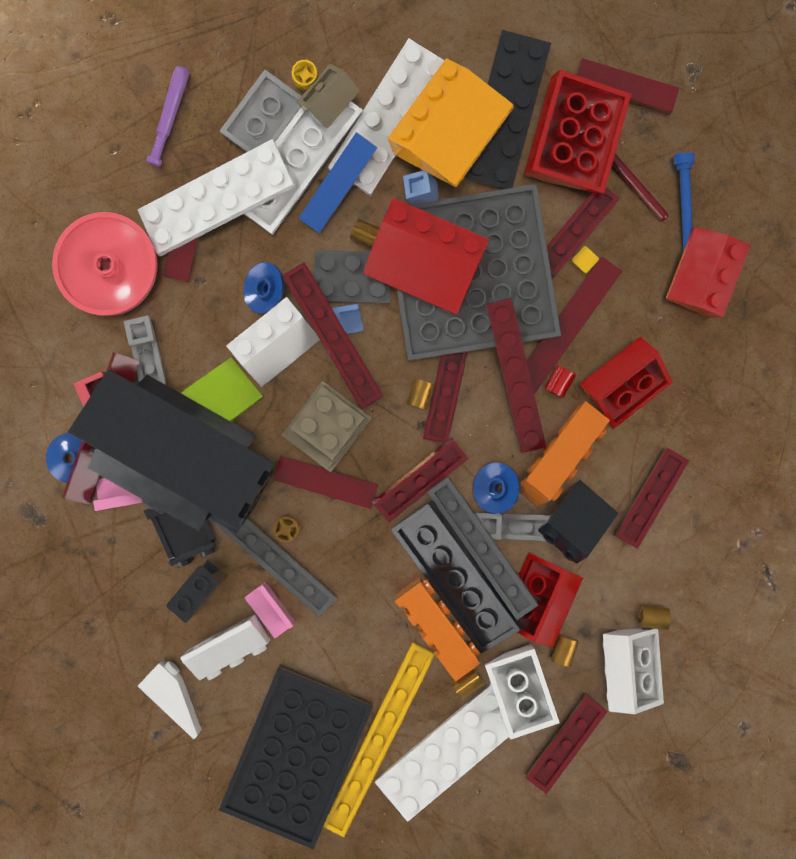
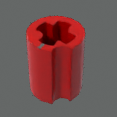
[544,365,576,399]

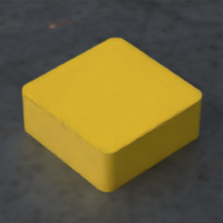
[571,246,599,274]

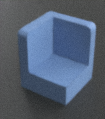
[403,170,440,205]
[332,304,363,334]

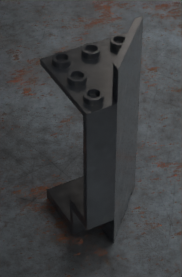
[68,369,275,534]

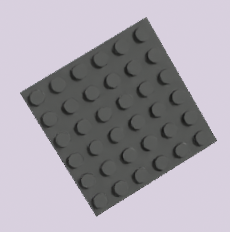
[384,184,561,361]

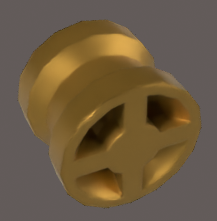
[273,515,300,542]

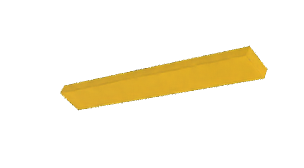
[323,642,435,837]

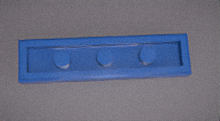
[299,132,378,233]

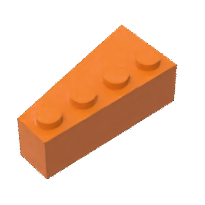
[519,401,610,507]
[395,577,481,682]

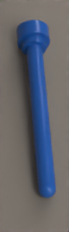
[674,152,695,249]

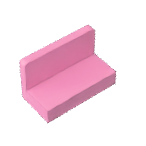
[93,478,146,511]
[244,581,296,638]

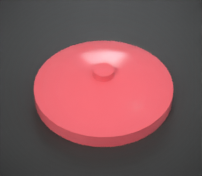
[52,212,158,316]

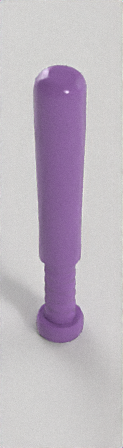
[146,66,189,167]

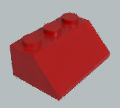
[666,227,751,318]
[580,336,673,429]
[517,553,584,648]

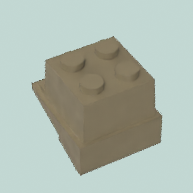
[281,380,373,472]

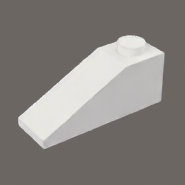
[138,659,201,739]

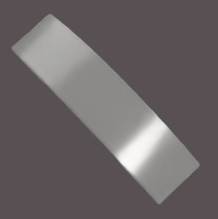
[123,315,167,385]
[476,513,551,541]

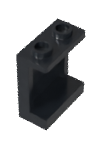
[538,480,619,564]
[144,506,220,568]
[166,559,228,623]

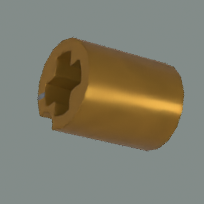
[350,219,379,248]
[407,378,435,410]
[639,606,671,630]
[550,634,579,667]
[451,668,485,700]

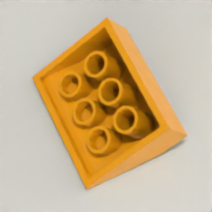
[388,58,514,187]

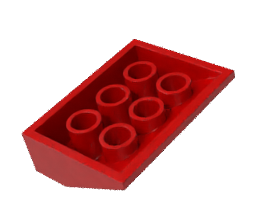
[524,70,632,194]
[363,198,489,315]

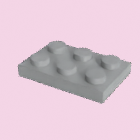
[220,70,302,152]

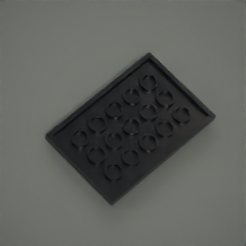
[219,666,373,850]

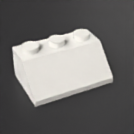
[226,297,320,387]
[180,613,270,681]
[603,628,664,714]
[485,644,560,740]

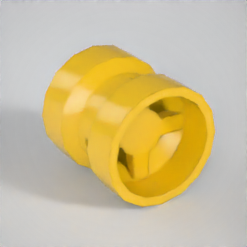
[292,60,318,92]

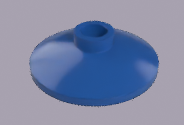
[243,262,284,314]
[46,433,82,483]
[473,463,520,514]

